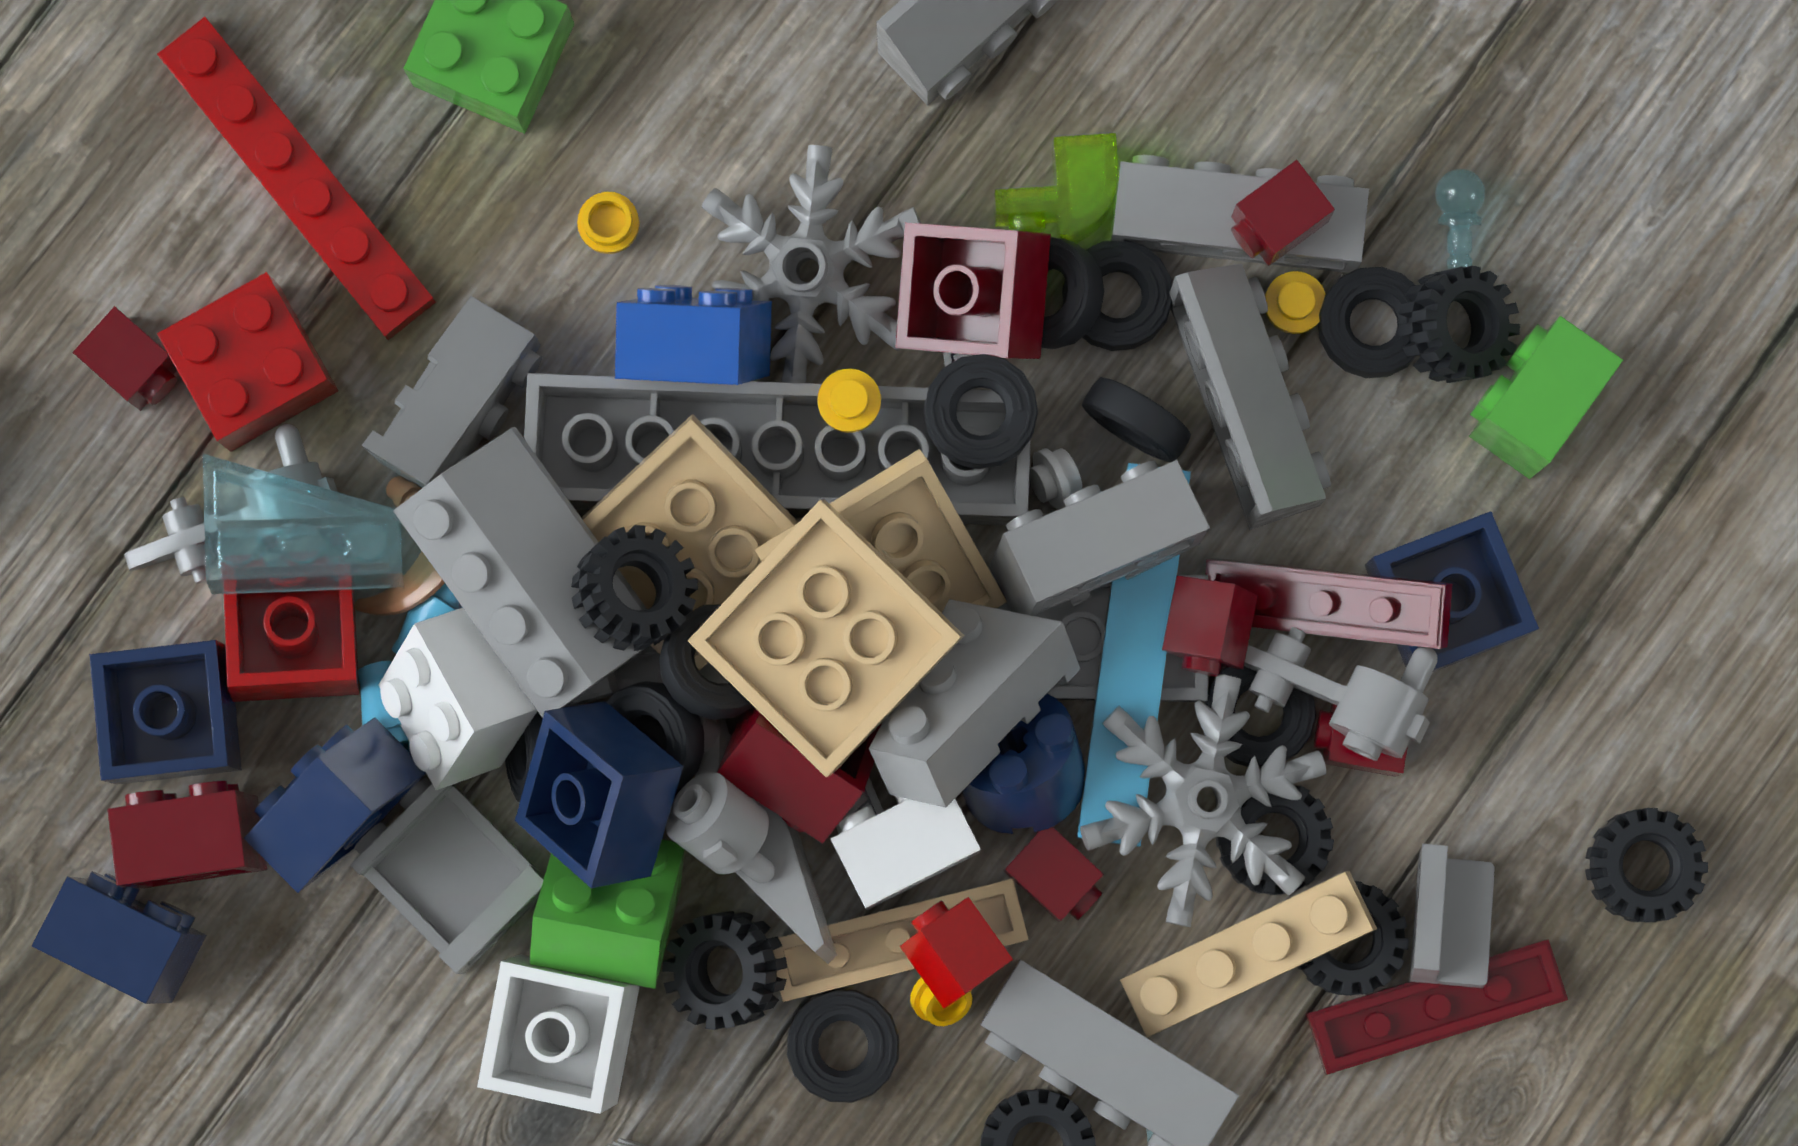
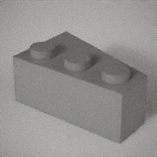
[362,296,542,488]
[989,460,1210,616]
[869,599,1080,808]

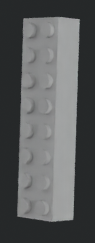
[524,373,1030,525]

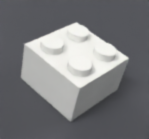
[378,608,537,790]
[831,796,981,910]
[477,955,640,1114]

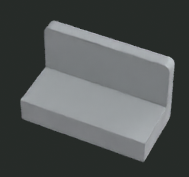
[1410,844,1495,988]

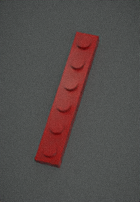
[157,17,436,340]

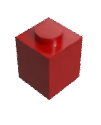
[900,897,1013,1009]

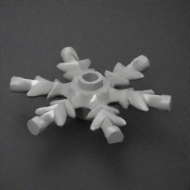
[702,145,921,383]
[1080,674,1326,927]

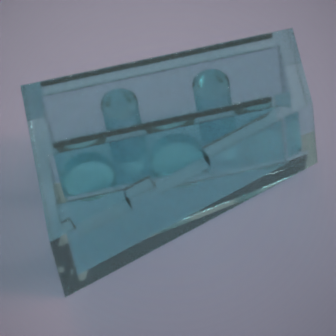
[203,454,404,594]

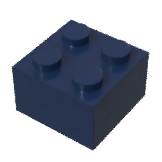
[1365,511,1539,672]
[89,640,242,785]
[515,701,683,888]
[244,718,426,893]
[32,871,207,1004]

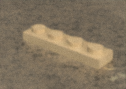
[1120,871,1377,1037]
[773,879,1029,1002]

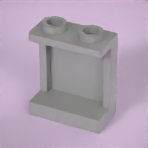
[350,777,544,974]

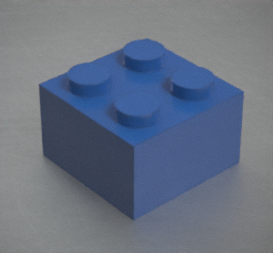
[615,285,772,385]

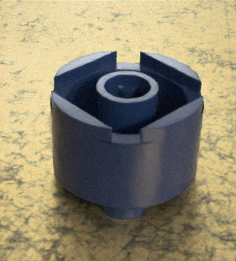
[962,693,1085,834]

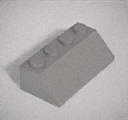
[876,0,1058,106]
[1169,264,1331,530]
[393,427,653,718]

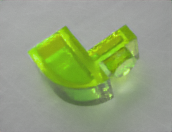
[994,133,1119,243]

